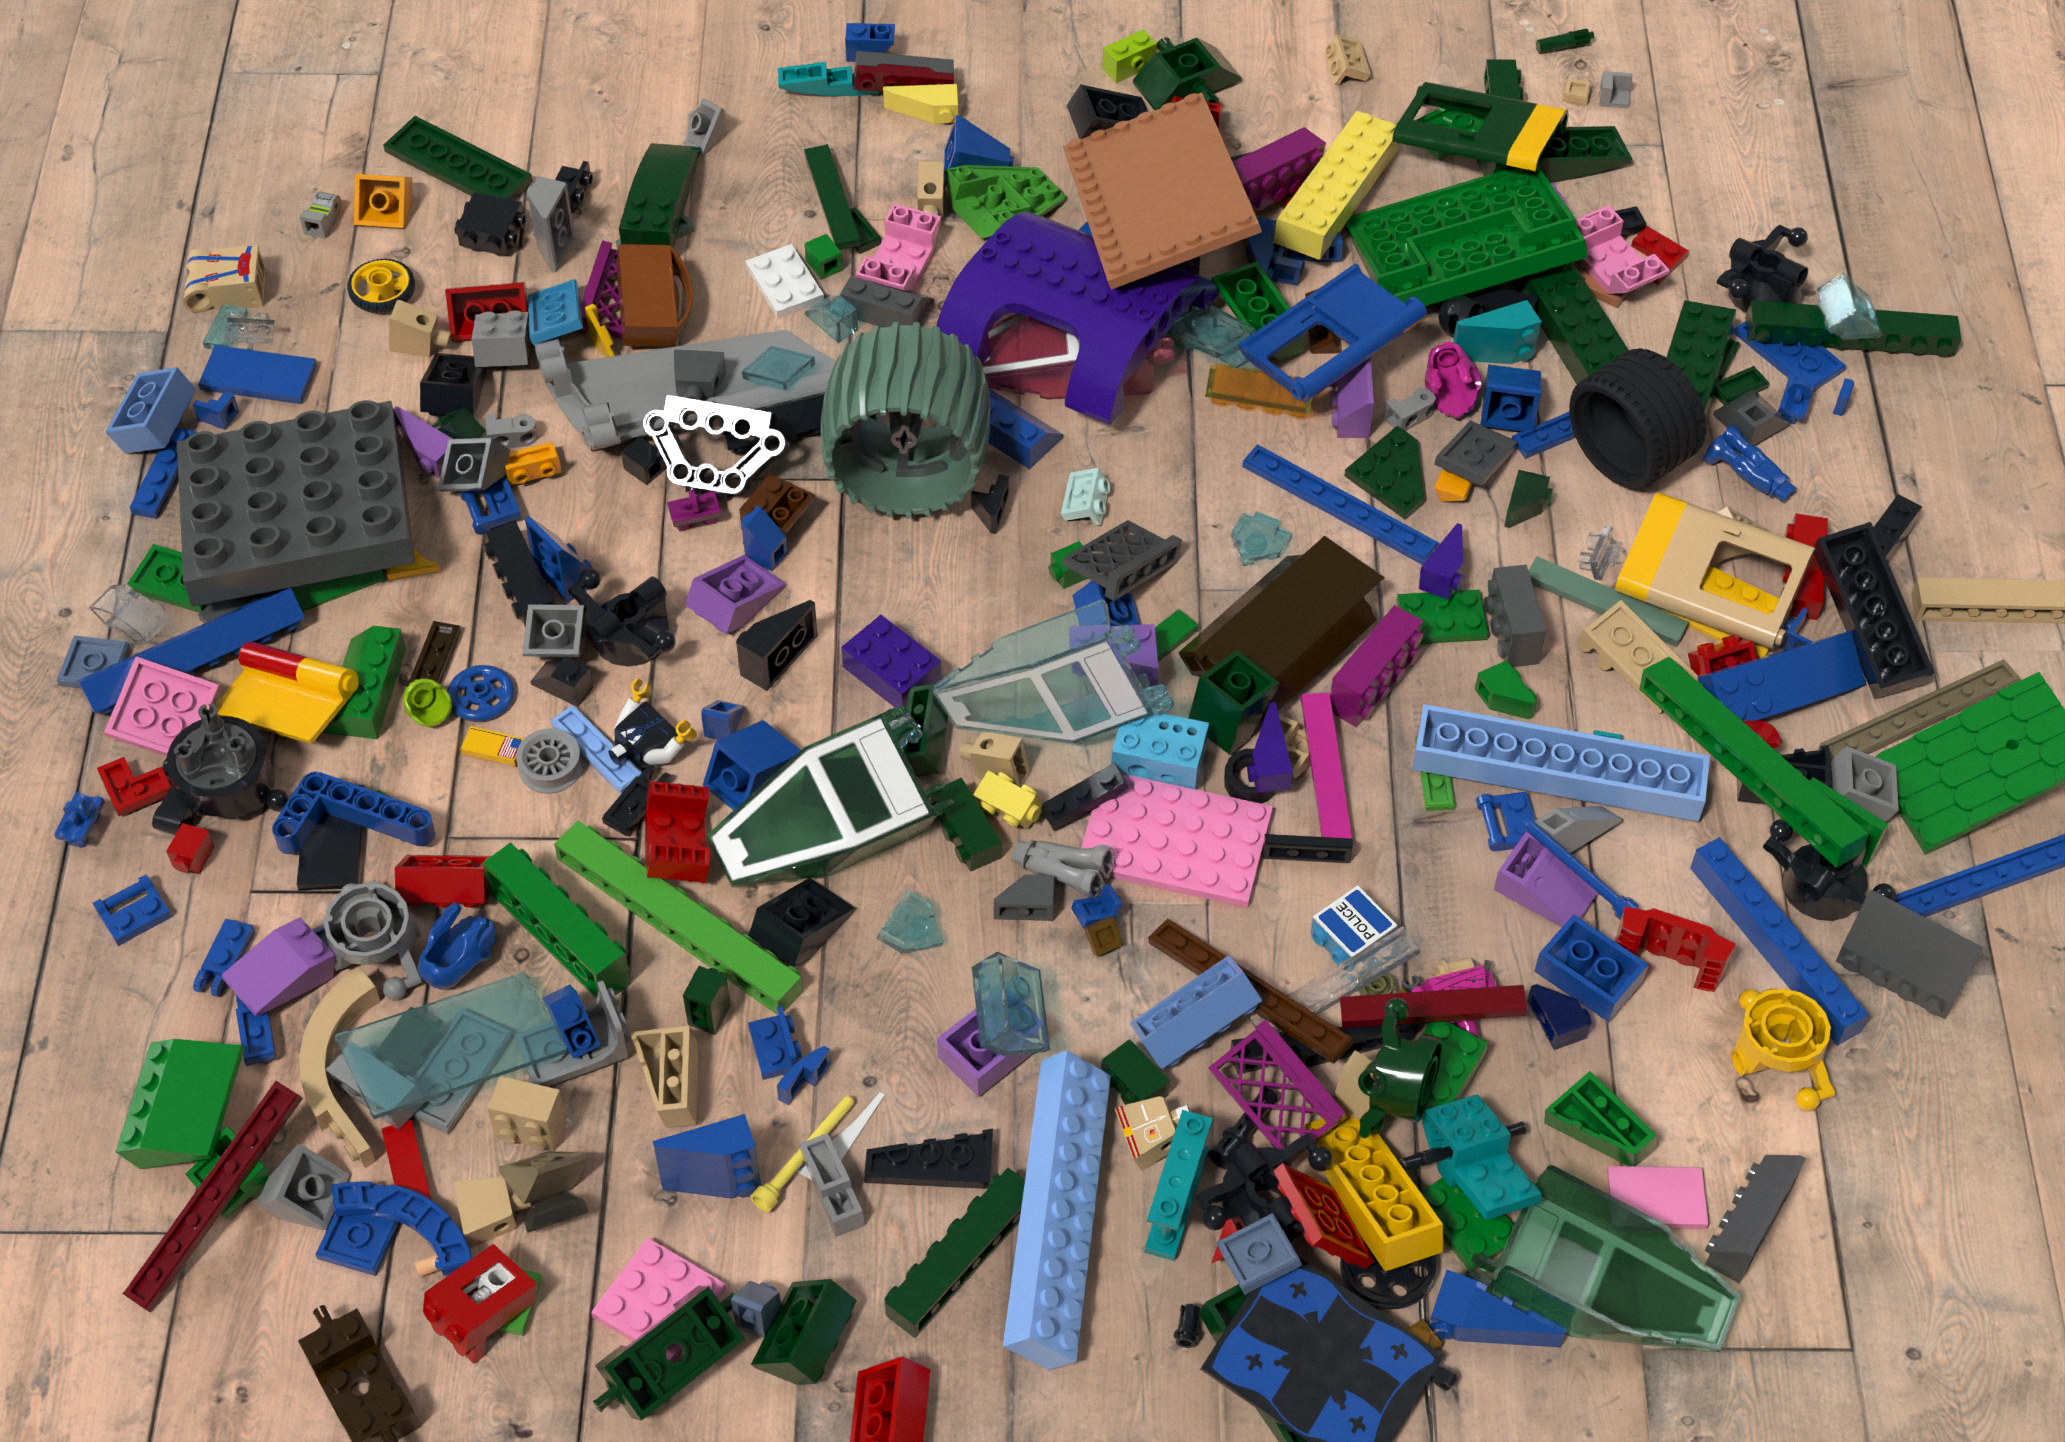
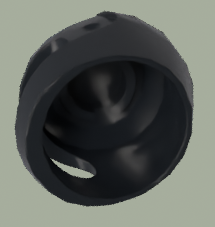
[1438,295,1484,337]

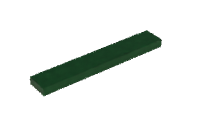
[804,144,861,250]

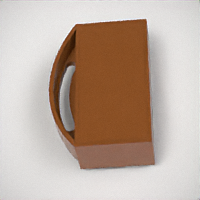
[616,244,693,347]

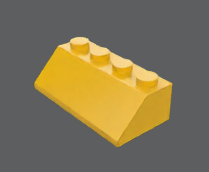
[1663,565,1793,658]

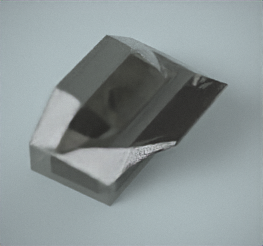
[523,1191,588,1233]

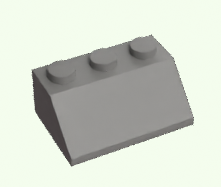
[526,176,575,272]

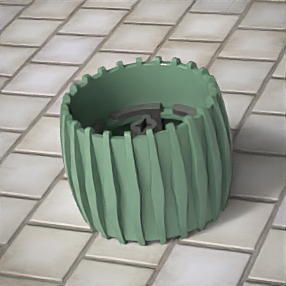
[821,322,990,519]

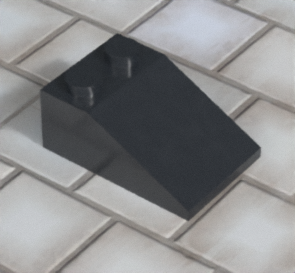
[1067,84,1148,139]
[420,353,487,418]
[736,600,818,691]
[748,878,855,967]

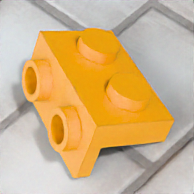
[505,442,562,486]

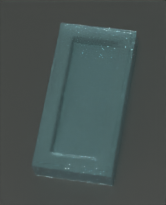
[203,304,248,350]

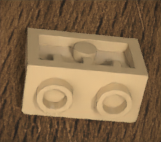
[1324,34,1371,85]

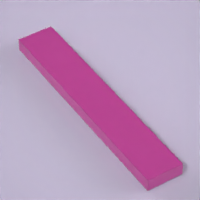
[1301,692,1352,838]

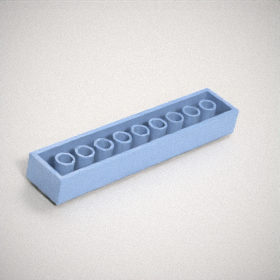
[1412,704,1710,822]
[1003,1050,1111,1370]

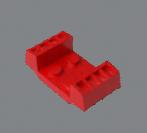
[645,781,710,883]
[1615,906,1736,992]

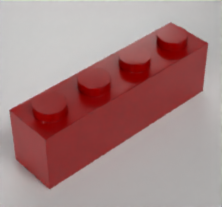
[1780,513,1828,620]

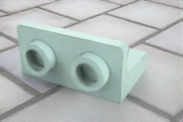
[1061,468,1111,526]

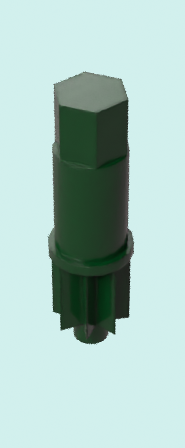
[1536,28,1594,54]

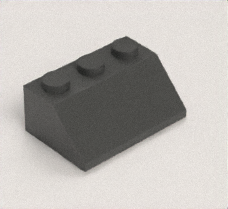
[840,276,932,328]

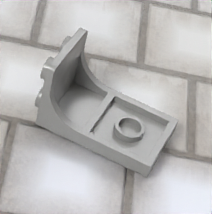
[515,980,631,1087]

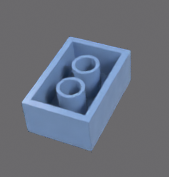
[106,367,196,454]

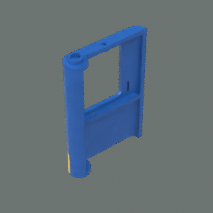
[1238,263,1427,402]

